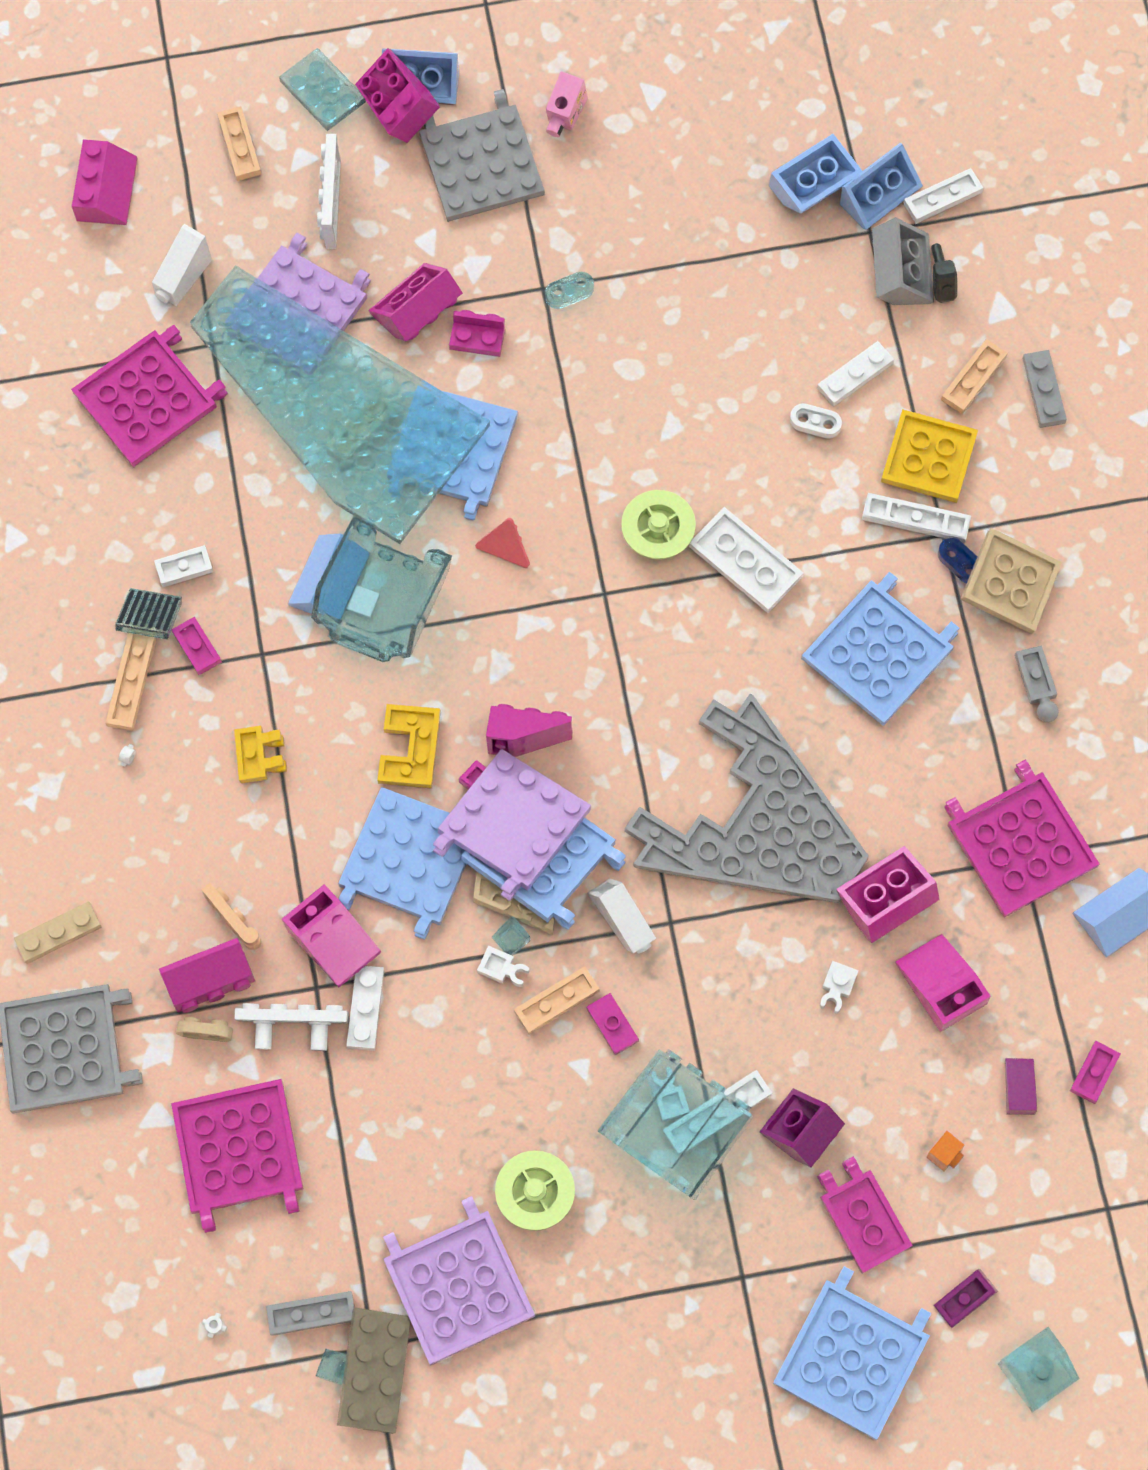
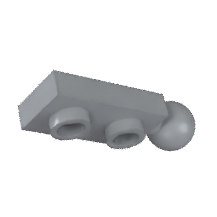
[1015,645,1059,722]

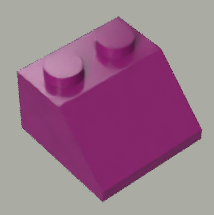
[759,1088,845,1167]

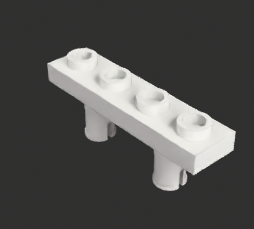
[235,1003,349,1051]

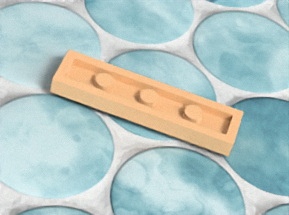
[105,624,158,731]

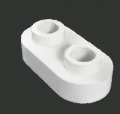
[790,403,842,438]

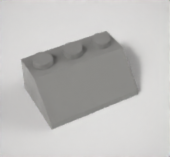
[872,217,934,305]

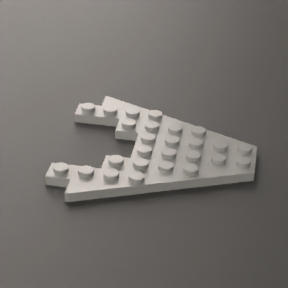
[625,694,869,903]

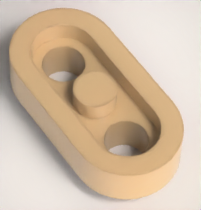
[176,1017,233,1042]

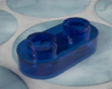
[938,538,978,584]

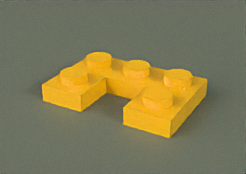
[377,704,441,788]

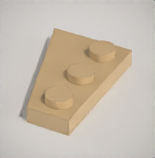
[473,873,555,935]

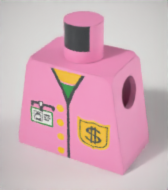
[546,71,588,137]

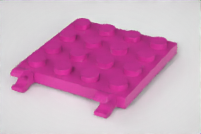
[71,325,228,467]
[944,759,1100,918]
[171,1079,304,1233]

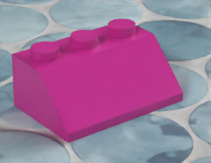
[71,139,138,225]
[368,263,463,341]
[837,846,940,943]
[159,937,256,1013]

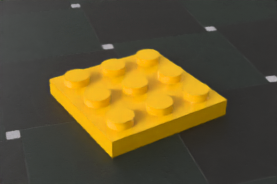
[881,409,978,503]

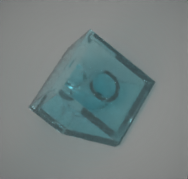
[998,1327,1079,1413]

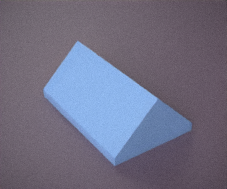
[382,48,459,104]
[840,143,923,230]
[288,533,368,623]
[1073,868,1148,958]

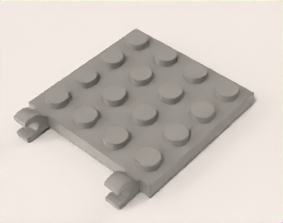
[419,89,545,222]
[0,984,143,1114]

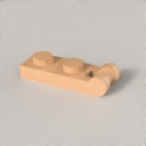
[201,883,261,950]

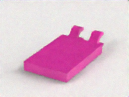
[817,1156,913,1274]

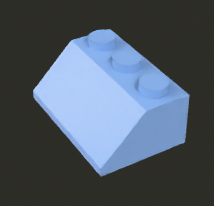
[769,134,862,213]

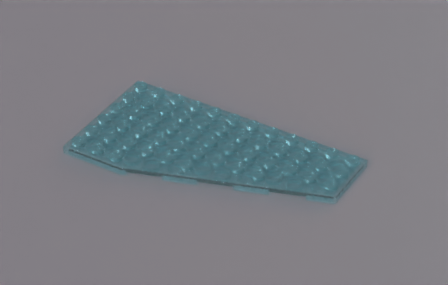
[190,265,490,544]

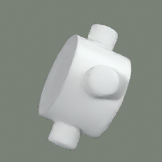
[118,744,136,767]
[202,1313,227,1338]

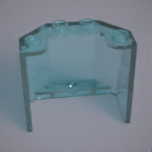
[311,516,452,662]
[598,1049,754,1200]

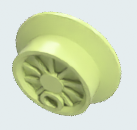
[621,490,696,559]
[495,1151,575,1230]

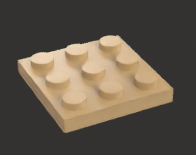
[960,528,1062,634]

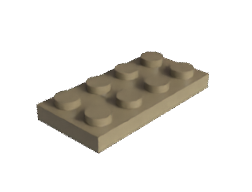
[337,1308,410,1434]

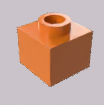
[927,1131,964,1171]

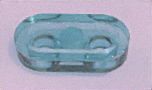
[545,272,594,309]

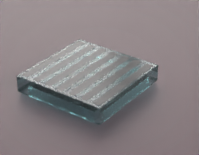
[115,588,182,640]

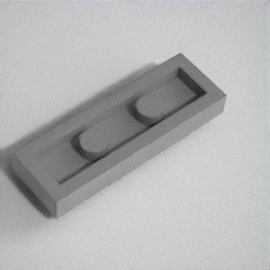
[1022,350,1067,428]
[266,1291,355,1336]

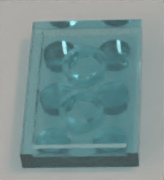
[279,48,366,131]

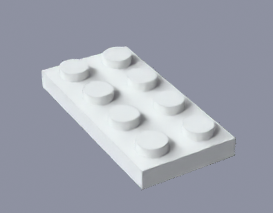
[317,134,341,249]
[689,507,804,613]

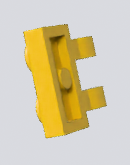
[234,725,287,783]

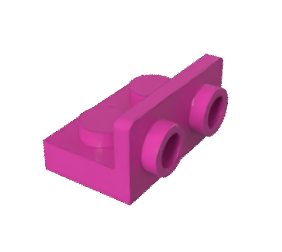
[449,310,506,357]

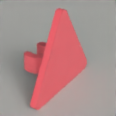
[475,518,530,568]

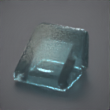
[492,916,531,956]
[315,1349,347,1386]

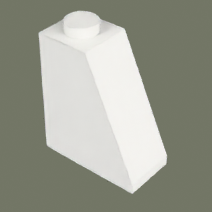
[152,224,212,306]
[587,878,656,954]

